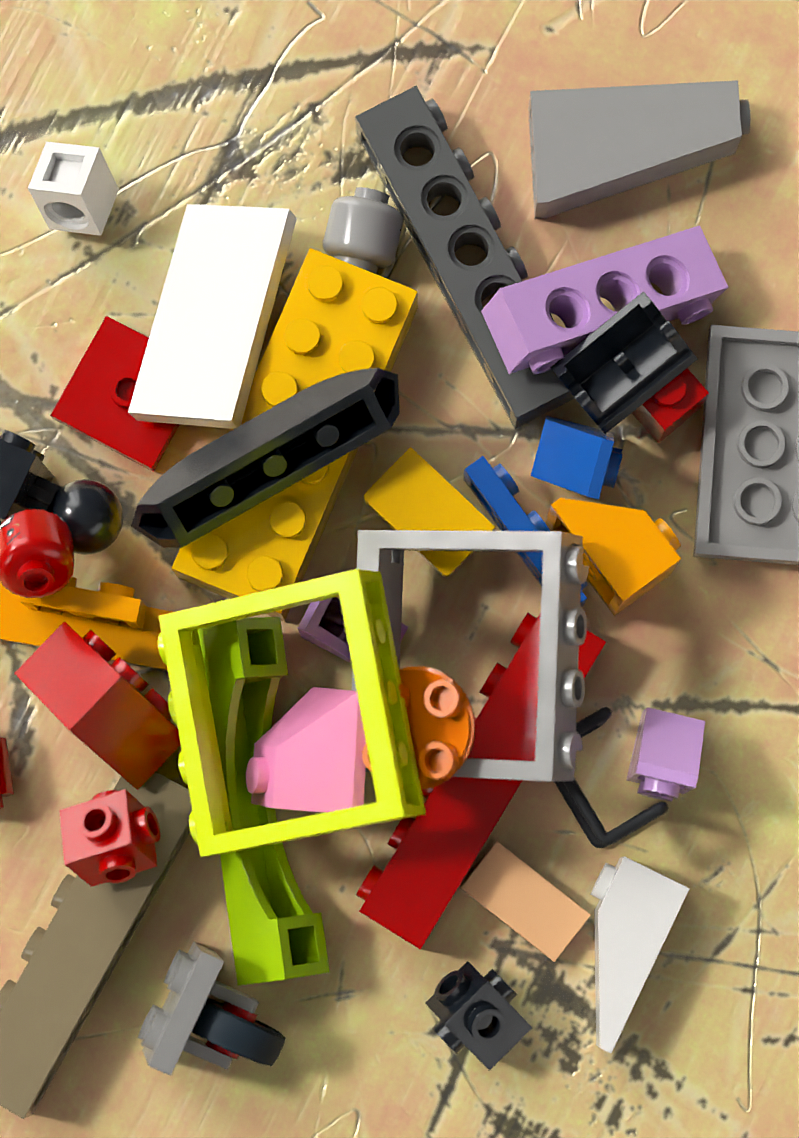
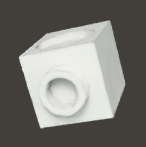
[28,142,119,236]

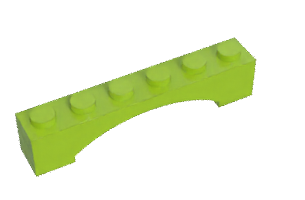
[198,617,330,986]

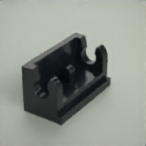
[550,291,698,434]

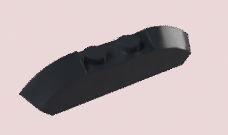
[131,368,400,548]

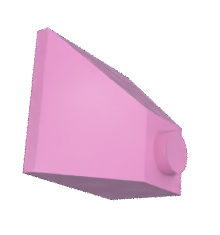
[246,687,366,813]

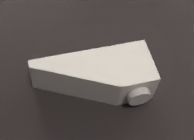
[591,856,690,1053]

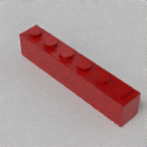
[356,613,606,950]

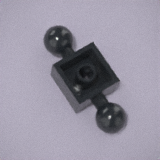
[0,430,123,555]

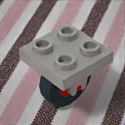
[138,941,286,1076]

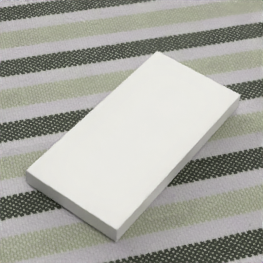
[128,204,297,429]

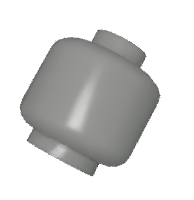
[323,187,403,274]

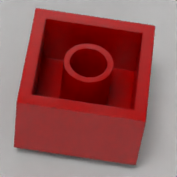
[14,621,181,791]

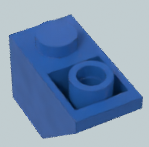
[531,416,623,500]

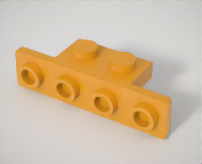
[0,577,173,671]

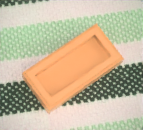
[461,841,591,962]

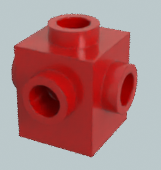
[59,789,160,887]

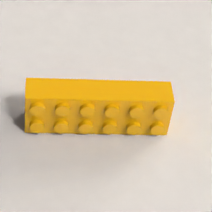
[171,248,418,622]

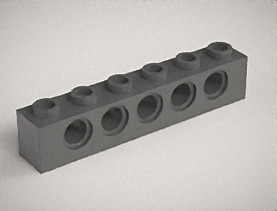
[355,85,575,429]

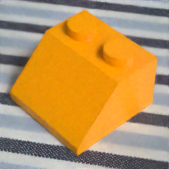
[545,498,681,616]

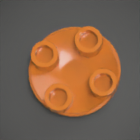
[362,666,475,789]

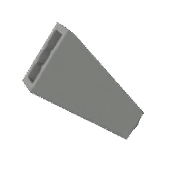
[528,80,750,219]

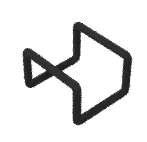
[555,707,668,848]

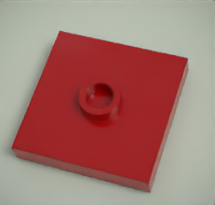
[50,316,180,472]

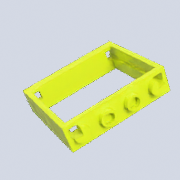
[158,569,426,857]

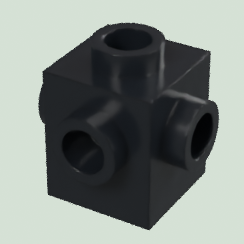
[425,961,532,1071]

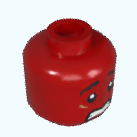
[0,509,74,598]

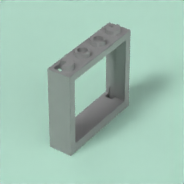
[352,530,589,782]

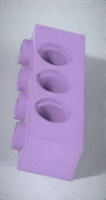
[481,225,728,374]

